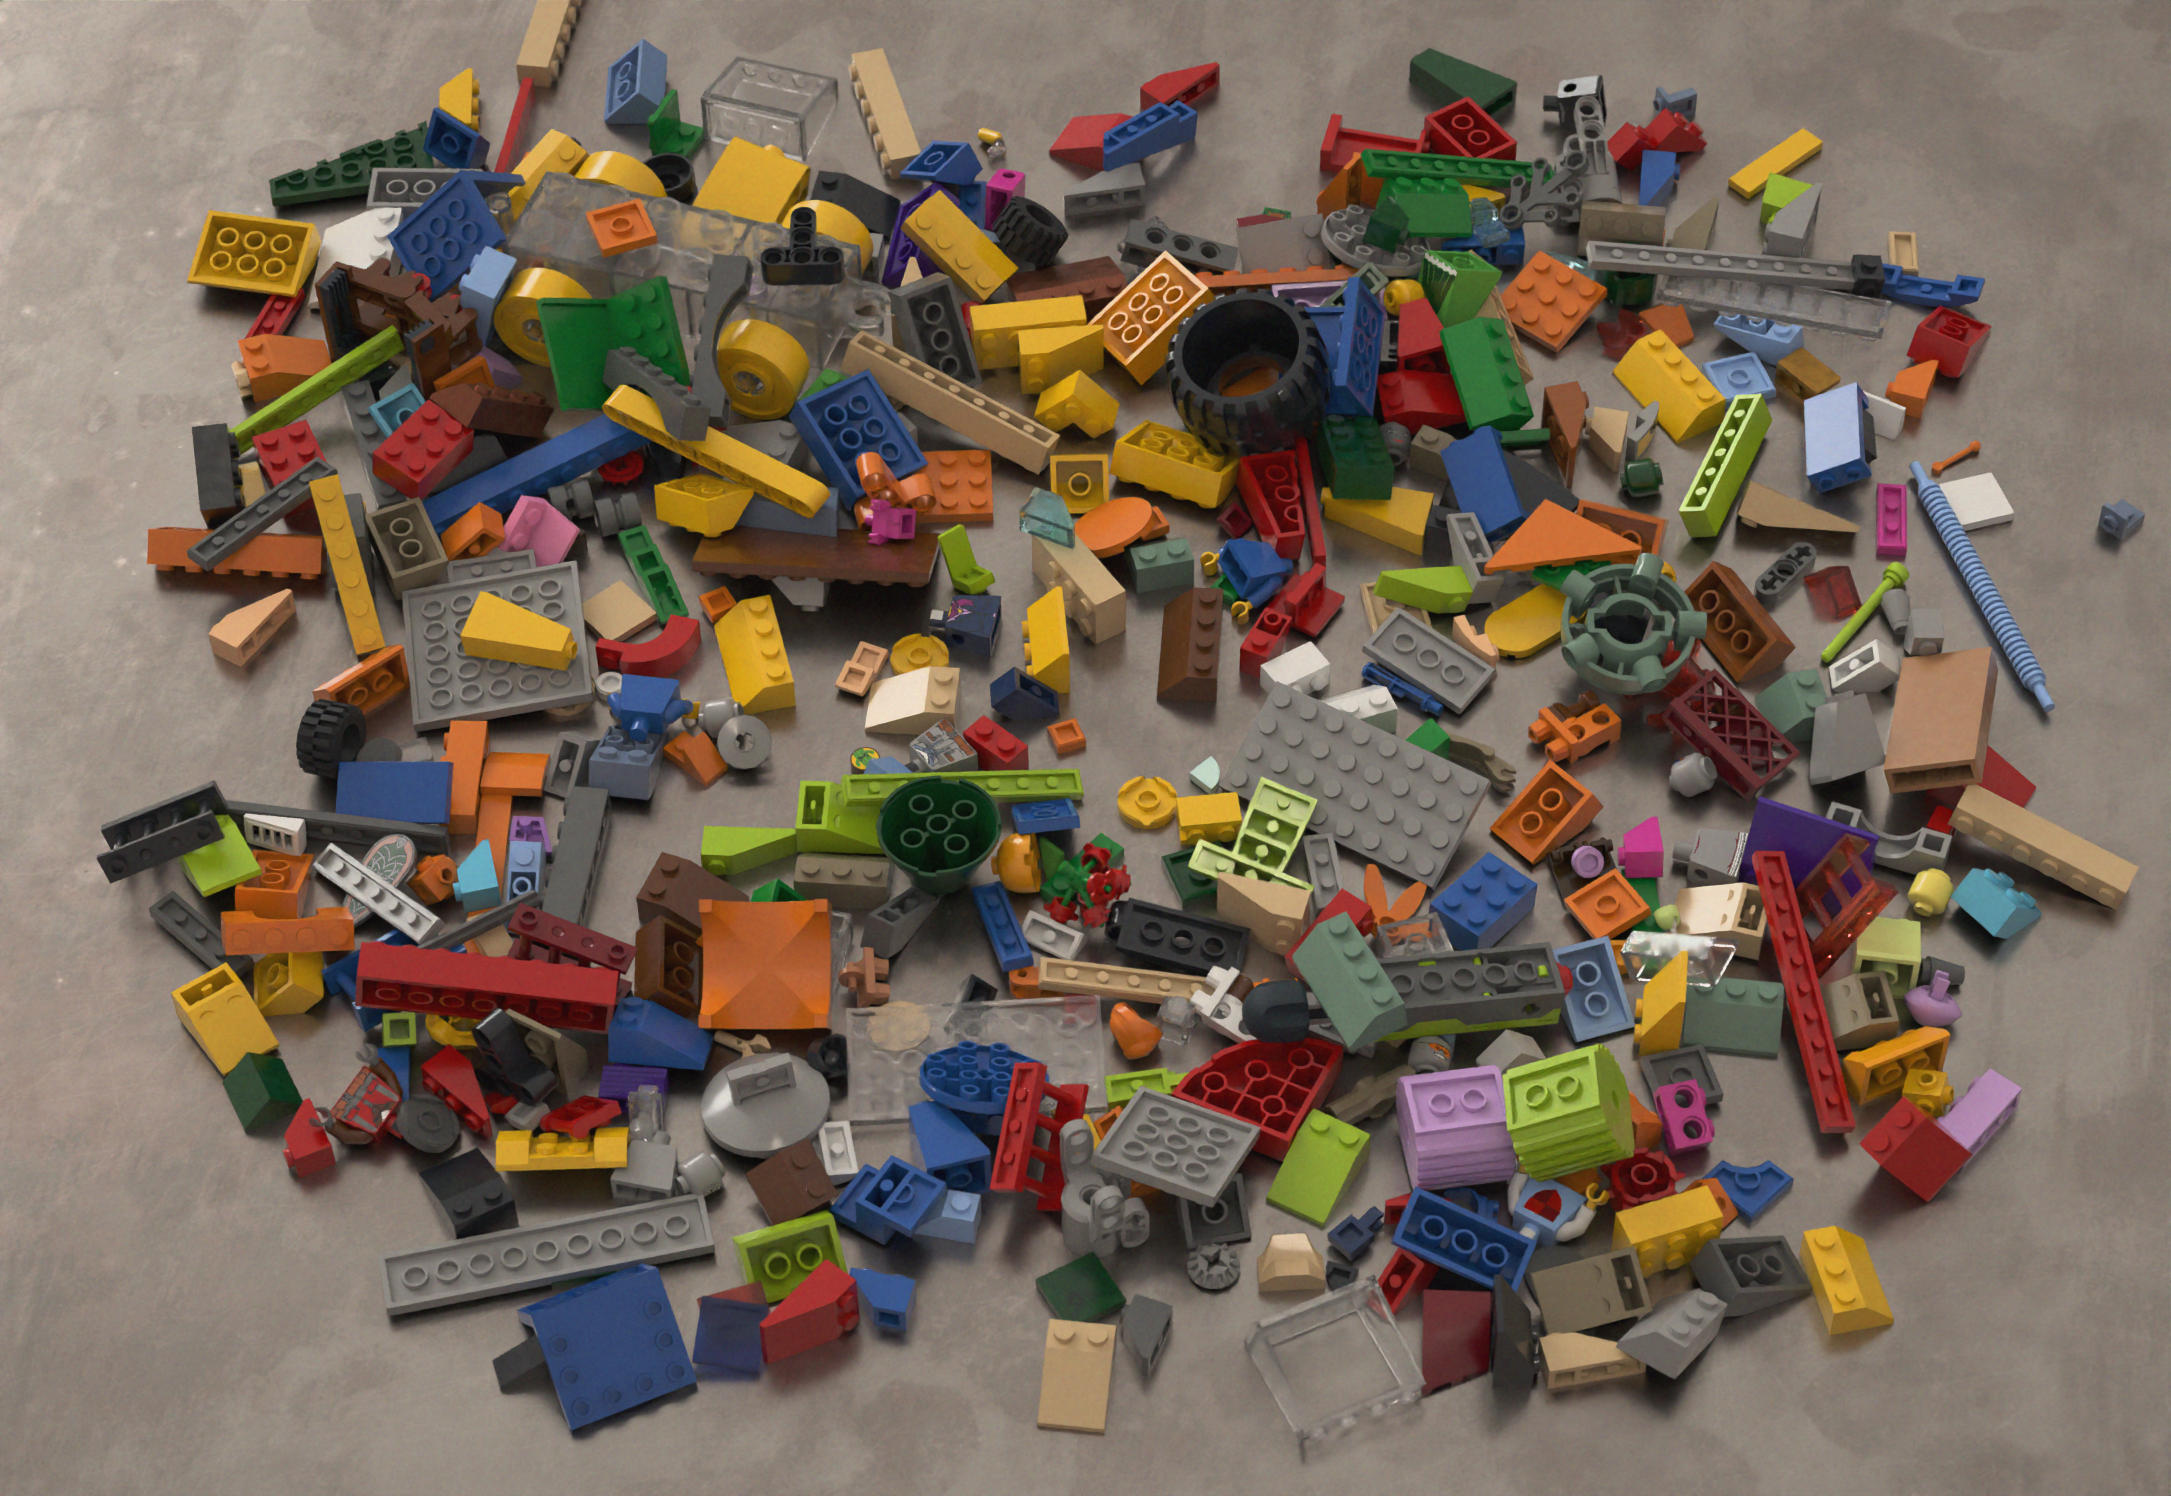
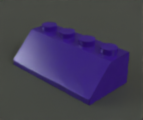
[881,181,960,287]

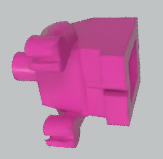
[865,499,916,545]

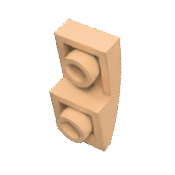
[1452,615,1499,668]

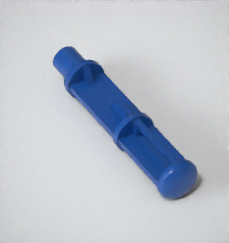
[1361,662,1444,716]

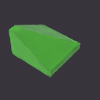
[1039,837,1064,881]

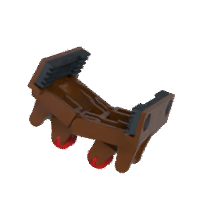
[315,258,483,409]

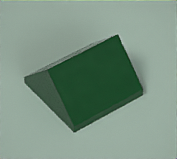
[222,1052,303,1133]

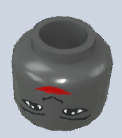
[1379,422,1411,466]

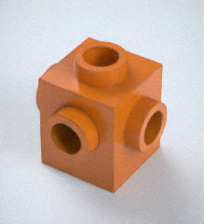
[406,854,459,905]

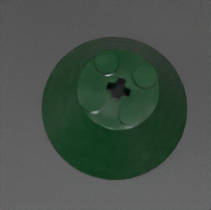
[876,775,1001,898]

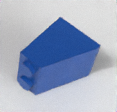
[908,1100,992,1194]

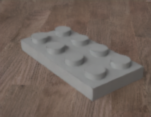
[1362,607,1495,715]

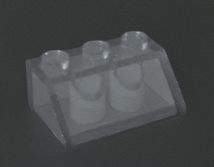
[1620,931,1740,987]

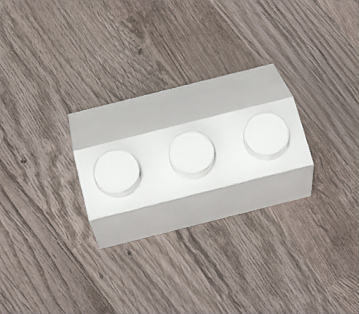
[1319,685,1398,733]

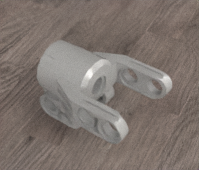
[1550,96,1623,226]
[1060,1119,1149,1258]

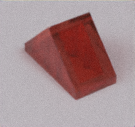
[1804,566,1862,619]

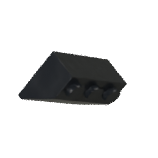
[427,429,508,498]

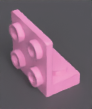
[497,495,580,567]

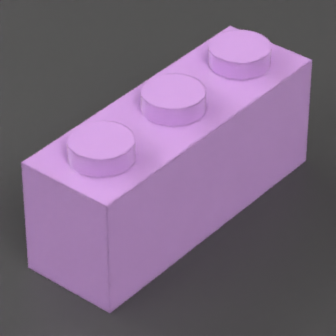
[1937,1068,2022,1168]

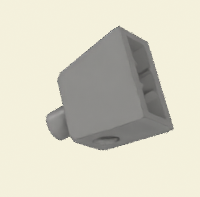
[610,1131,679,1203]

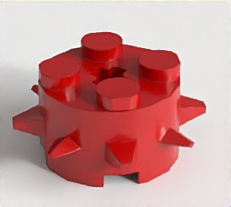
[1599,1147,1685,1213]

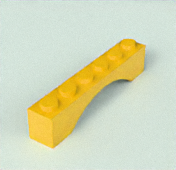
[309,474,386,656]

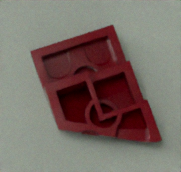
[1421,1289,1491,1395]

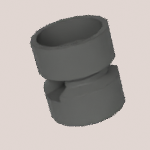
[547,479,595,521]
[594,492,642,537]

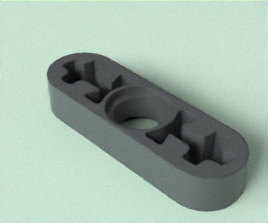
[1754,542,1817,604]

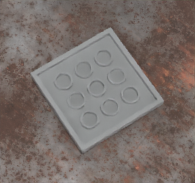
[1090,1086,1261,1208]

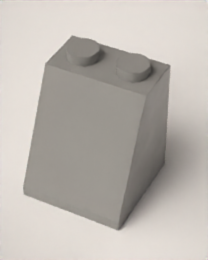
[1809,690,1886,786]

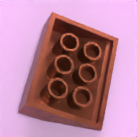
[1003,256,1128,324]

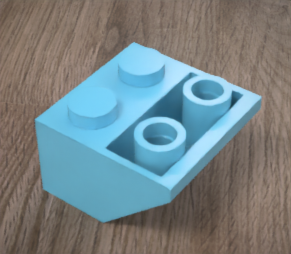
[1950,868,2042,939]

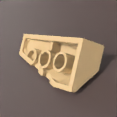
[1736,479,1860,532]

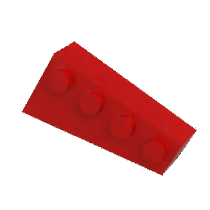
[1235,450,1305,560]

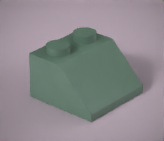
[1123,537,1194,593]
[1755,669,1827,743]

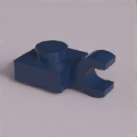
[1328,1206,1384,1261]

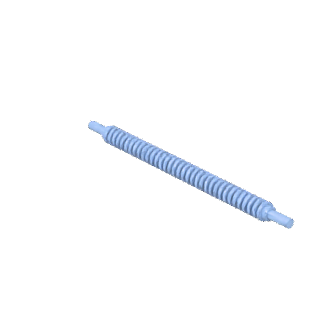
[1909,461,2055,712]

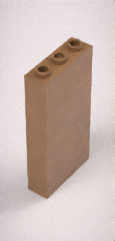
[1883,647,1998,794]

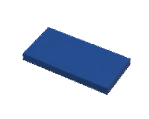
[335,761,454,824]

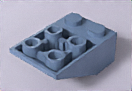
[589,724,669,800]

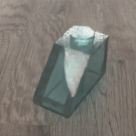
[1019,487,1075,549]

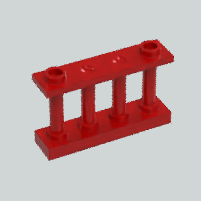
[990,1062,1089,1211]

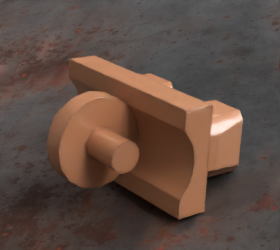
[838,947,890,1012]

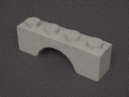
[1826,802,1952,875]

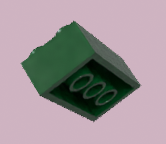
[1315,415,1395,500]

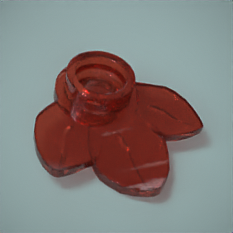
[1596,309,1650,350]

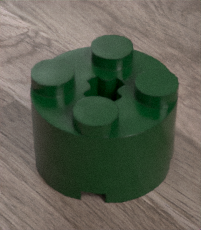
[1600,241,1658,307]

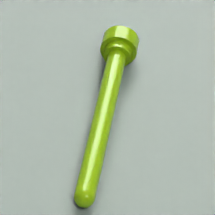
[1821,562,1909,662]

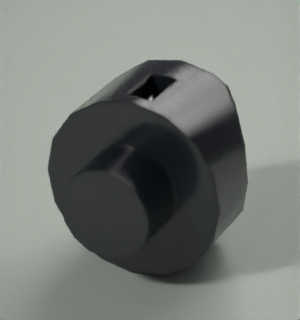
[807,1033,851,1080]

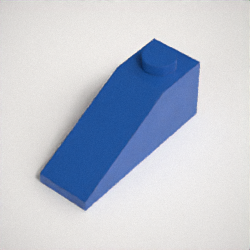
[1638,150,1680,207]

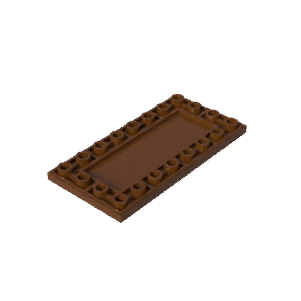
[692,525,940,587]

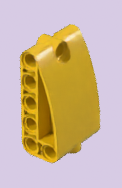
[675,136,811,276]

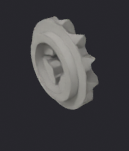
[1187,1241,1240,1289]

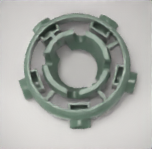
[1560,553,1707,695]

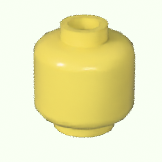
[1908,868,1954,917]

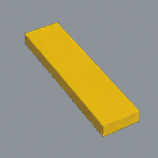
[1728,128,1823,199]

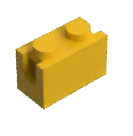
[1176,792,1242,845]

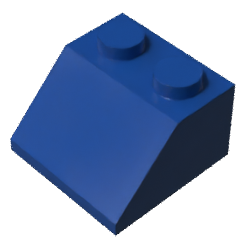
[423,107,490,169]
[899,140,983,186]

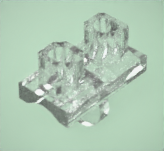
[628,1085,664,1141]

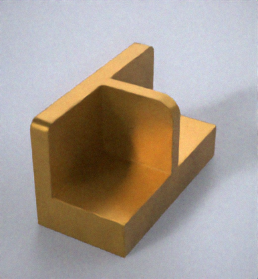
[1774,347,1841,405]

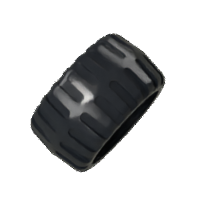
[1165,288,1332,459]

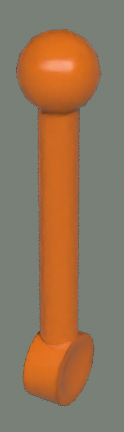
[1931,441,1981,474]

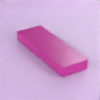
[1876,483,1907,556]

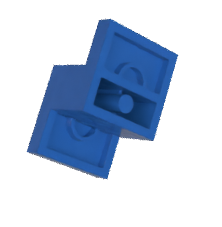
[829,1155,947,1245]

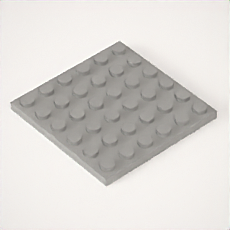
[402,560,594,732]

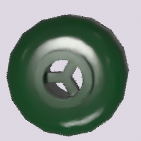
[1620,458,1664,499]

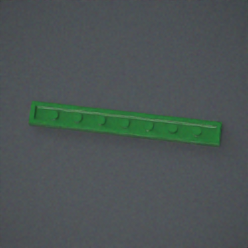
[1361,149,1554,189]

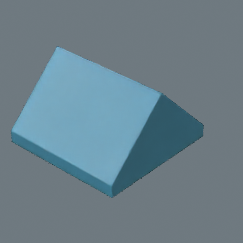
[368,383,426,438]

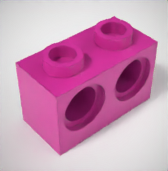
[1652,1079,1715,1156]

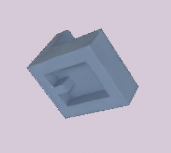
[1653,87,1697,117]
[2098,499,2145,540]

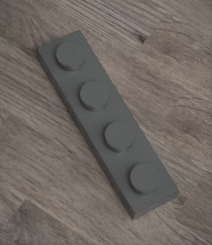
[149,891,255,977]

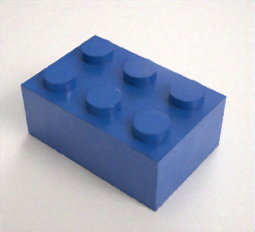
[1427,852,1538,951]

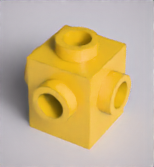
[1902,1068,1954,1117]

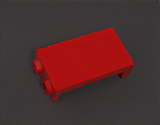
[1320,114,1431,173]

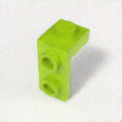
[937,524,995,595]

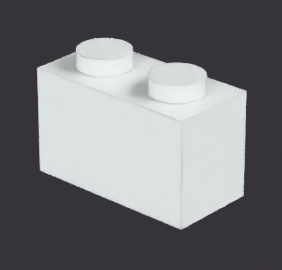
[1260,641,1331,695]

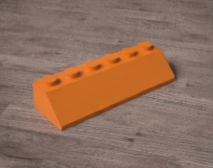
[147,526,329,579]

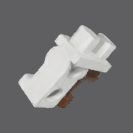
[1190,966,1257,1044]

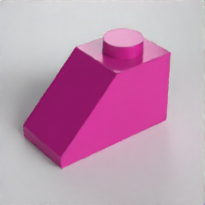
[1617,817,1664,878]

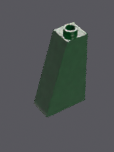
[1409,48,1517,118]

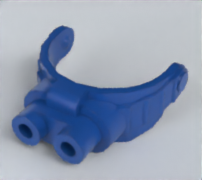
[1444,1187,1499,1223]

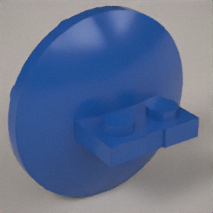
[919,1041,1049,1136]

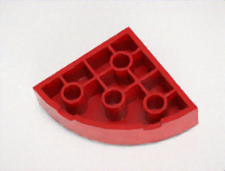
[1171,1038,1343,1162]

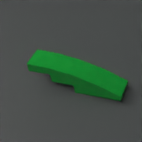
[618,525,689,625]

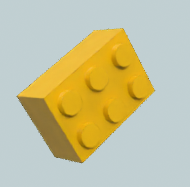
[1611,1185,1724,1278]

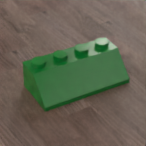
[1439,317,1534,432]

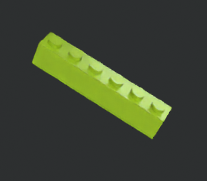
[1678,394,1772,537]

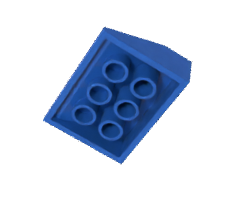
[789,369,928,511]

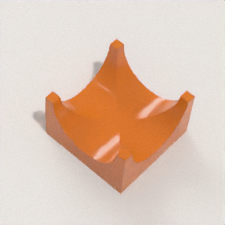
[698,899,832,1030]

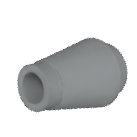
[1881,589,1910,635]

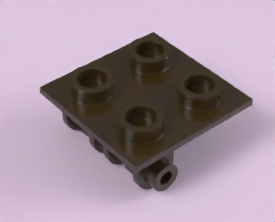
[1547,837,1617,899]

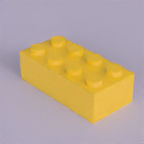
[970,295,1087,370]

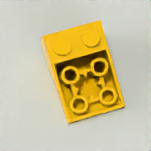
[171,962,280,1077]

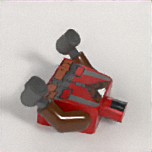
[309,1043,404,1144]

